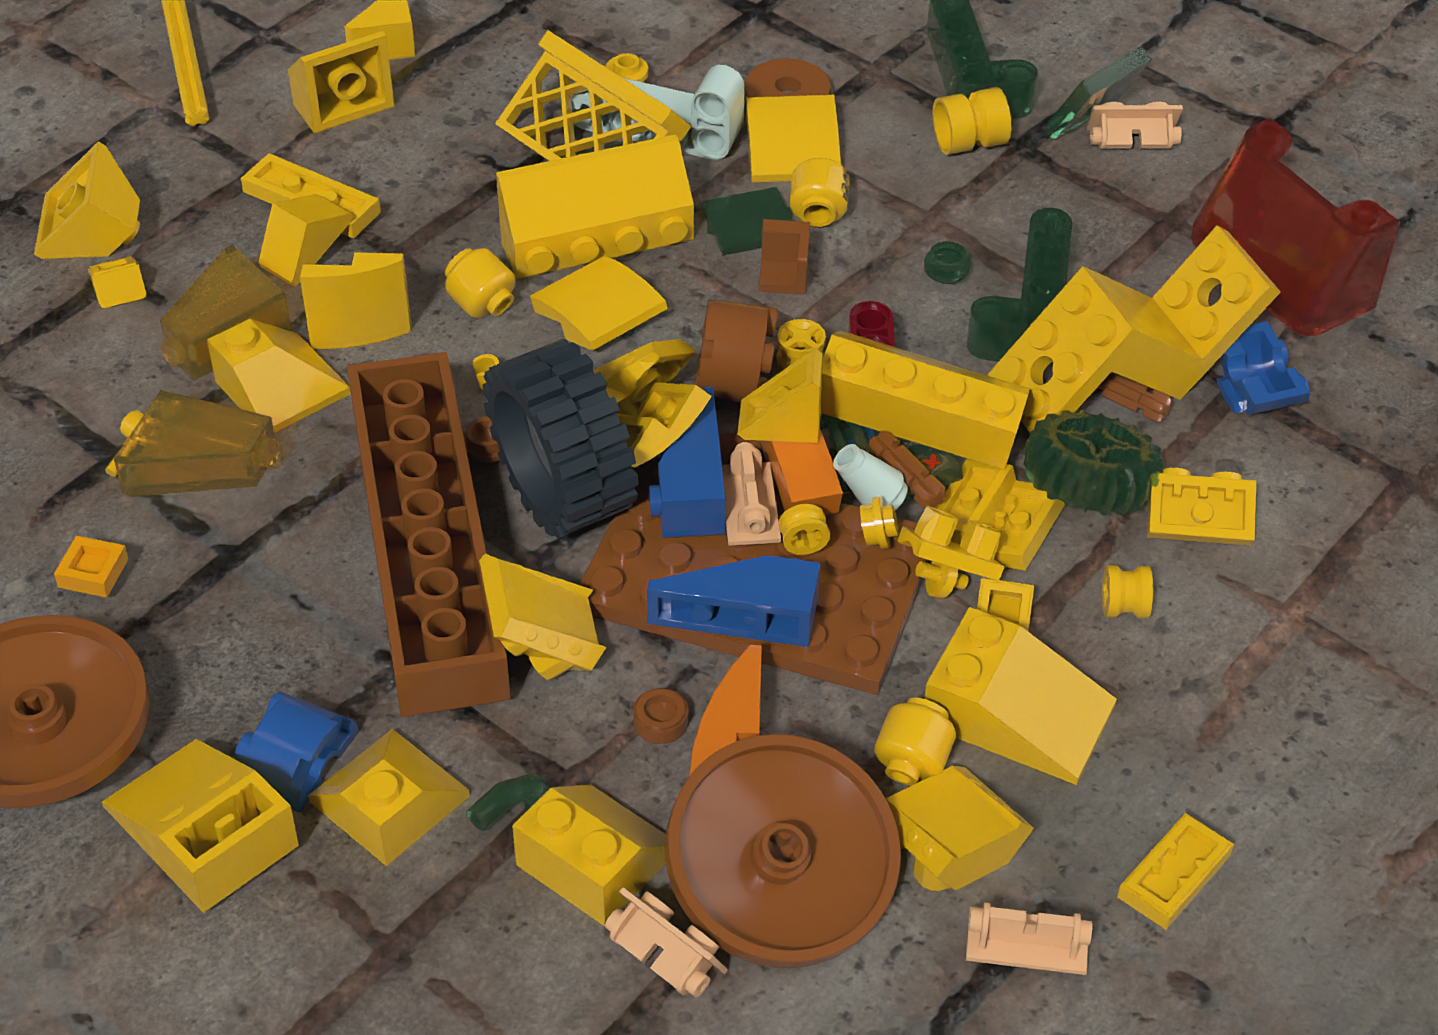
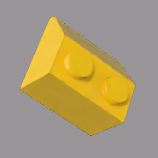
[512,785,666,927]

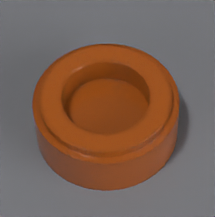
[633,688,688,744]

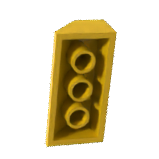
[496,134,694,279]
[821,330,1030,470]

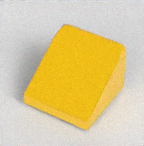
[88,256,146,308]
[977,578,1034,631]

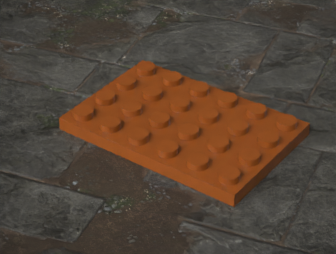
[579,455,930,695]

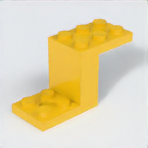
[987,226,1280,443]

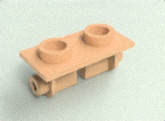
[1087,102,1183,149]
[722,442,781,546]
[605,888,728,997]
[966,902,1092,975]

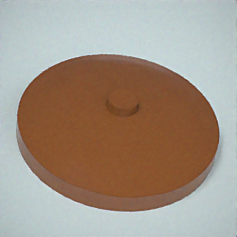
[0,615,150,808]
[665,734,901,968]

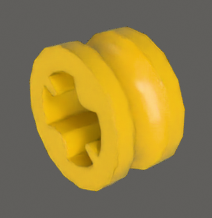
[779,504,830,555]

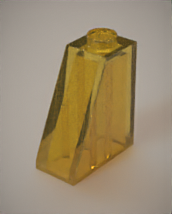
[160,245,292,381]
[114,390,280,497]

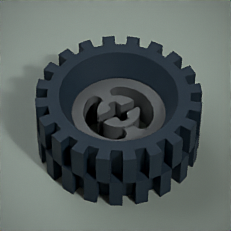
[483,339,638,538]

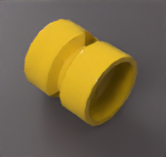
[932,87,1011,155]

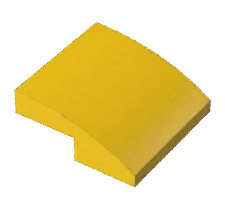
[746,95,841,182]
[300,252,412,349]
[530,256,668,351]
[617,382,712,468]
[935,459,1066,571]

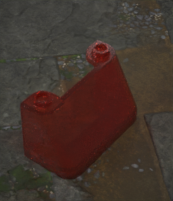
[1191,118,1400,336]

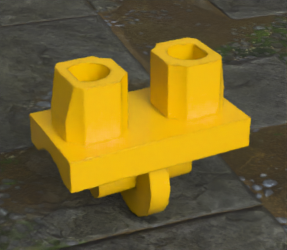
[897,506,1004,599]

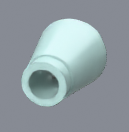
[833,444,908,510]

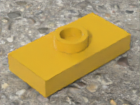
[1117,813,1234,930]

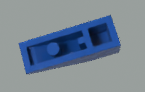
[649,387,726,538]
[647,555,820,647]

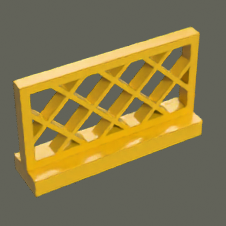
[495,30,691,161]

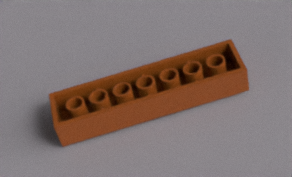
[347,352,511,717]

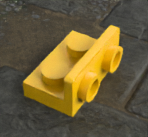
[1145,468,1256,546]

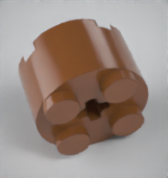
[695,299,777,403]

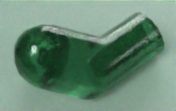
[466,773,550,831]

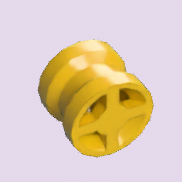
[776,319,826,372]
[1102,565,1153,619]

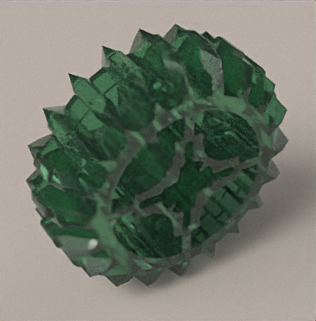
[1023,410,1164,516]

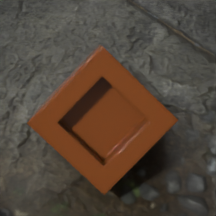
[759,219,810,295]

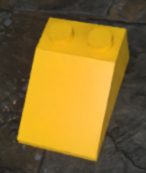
[924,607,1117,785]

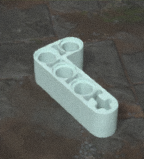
[571,65,744,160]

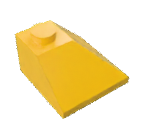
[288,31,394,133]
[34,141,140,259]
[207,319,351,437]
[308,729,470,866]

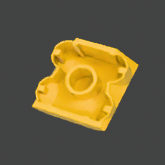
[593,339,697,416]
[479,553,607,681]
[886,766,1034,891]

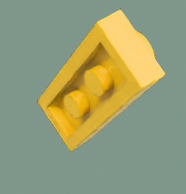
[241,153,381,239]

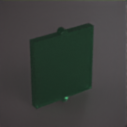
[701,187,793,256]

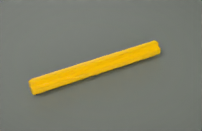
[161,0,209,127]

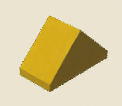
[344,0,415,60]
[258,194,354,288]
[737,348,822,443]

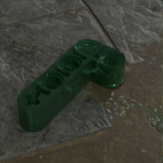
[927,0,1038,119]
[967,208,1072,362]

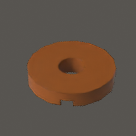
[744,58,831,100]

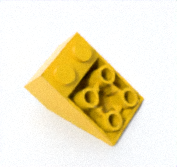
[102,739,299,913]

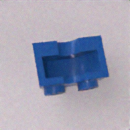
[1216,321,1310,415]
[235,692,359,813]

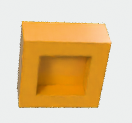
[54,535,129,598]

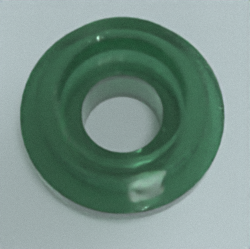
[924,241,971,284]

